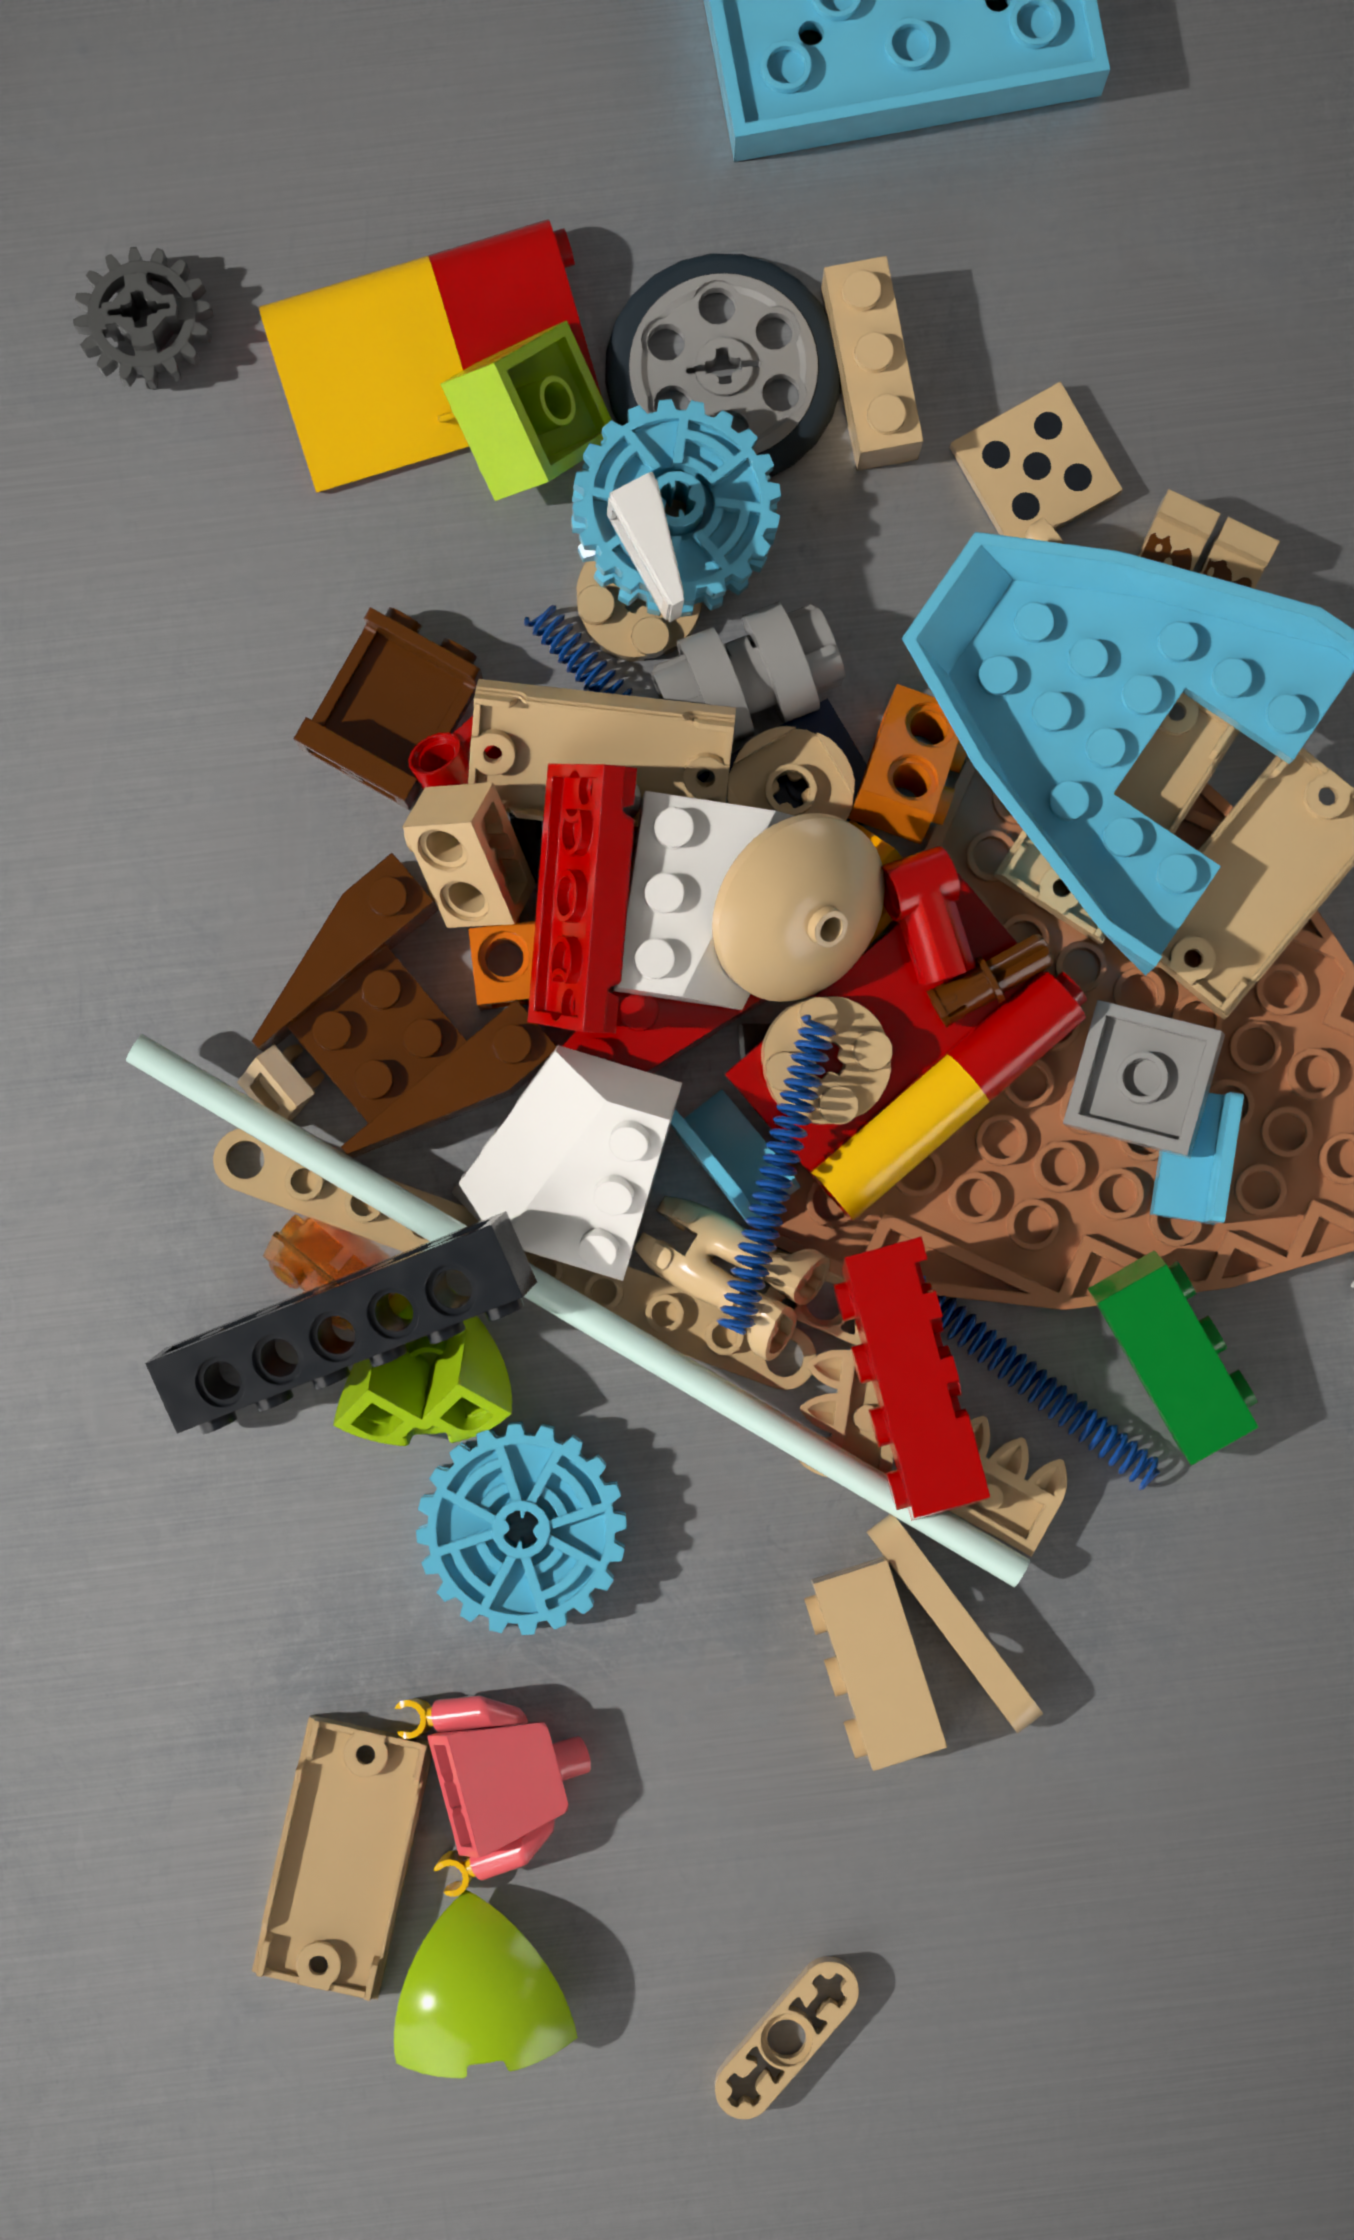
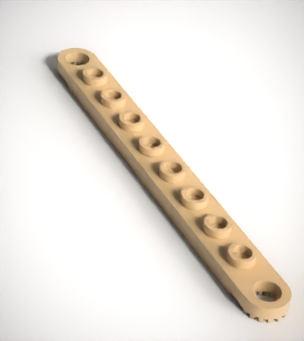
[213,1129,816,1390]

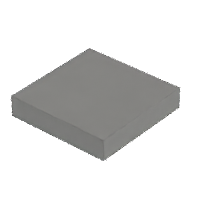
[1063,1000,1225,1159]

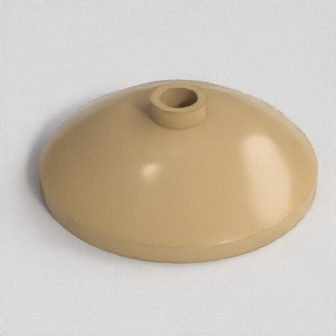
[712,813,885,1002]

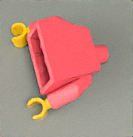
[395,1696,591,1897]

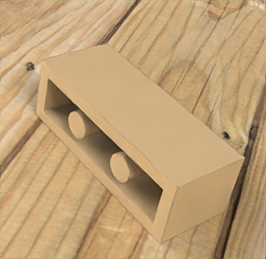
[821,256,923,471]
[804,1556,947,1771]

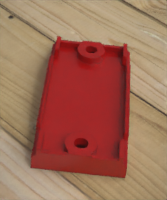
[527,763,637,1034]

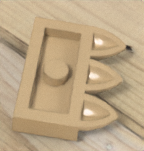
[799,1349,893,1477]
[950,1415,1067,1557]

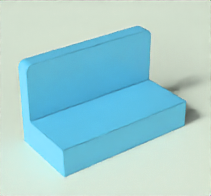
[670,1089,801,1226]
[1150,1092,1244,1225]

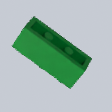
[1088,1250,1259,1466]

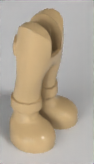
[634,1196,830,1361]

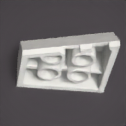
[614,791,794,1010]
[452,1045,682,1281]

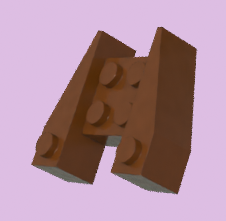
[252,853,556,1158]

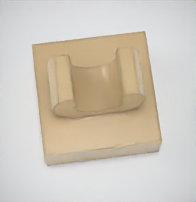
[237,1044,324,1121]

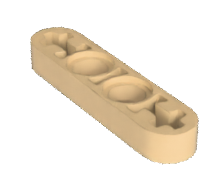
[866,1514,1043,1733]

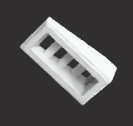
[607,472,684,622]

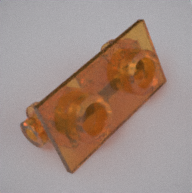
[263,1214,394,1333]

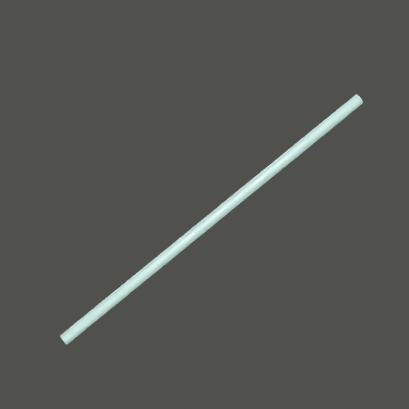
[126,1034,1030,1587]

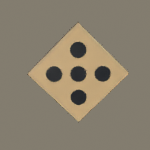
[949,381,1123,538]

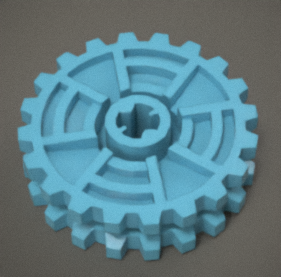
[571,399,781,617]
[416,1421,627,1635]

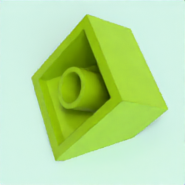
[440,320,612,501]

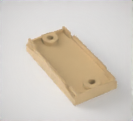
[468,679,736,831]
[993,693,1240,945]
[1157,747,1354,1019]
[252,1715,433,2001]

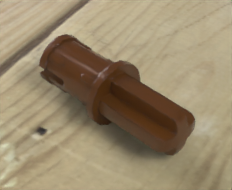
[926,934,1054,1028]

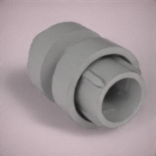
[651,601,845,743]

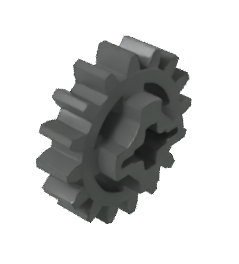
[73,247,214,389]

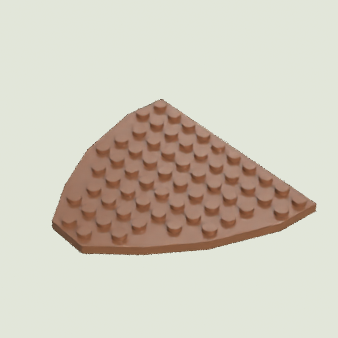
[748,757,1354,1310]

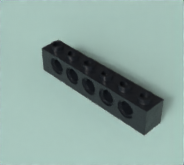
[145,1211,537,1434]

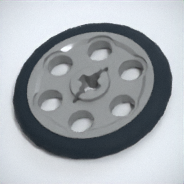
[605,253,841,478]

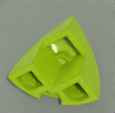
[333,1288,513,1446]
[394,1890,578,2078]

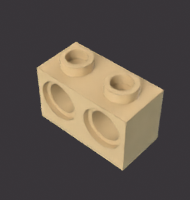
[402,782,536,928]

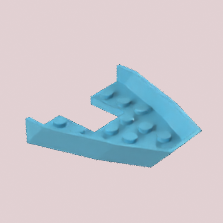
[902,532,1354,976]

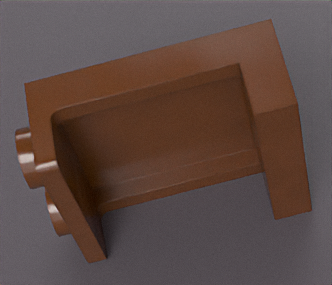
[293,607,483,810]

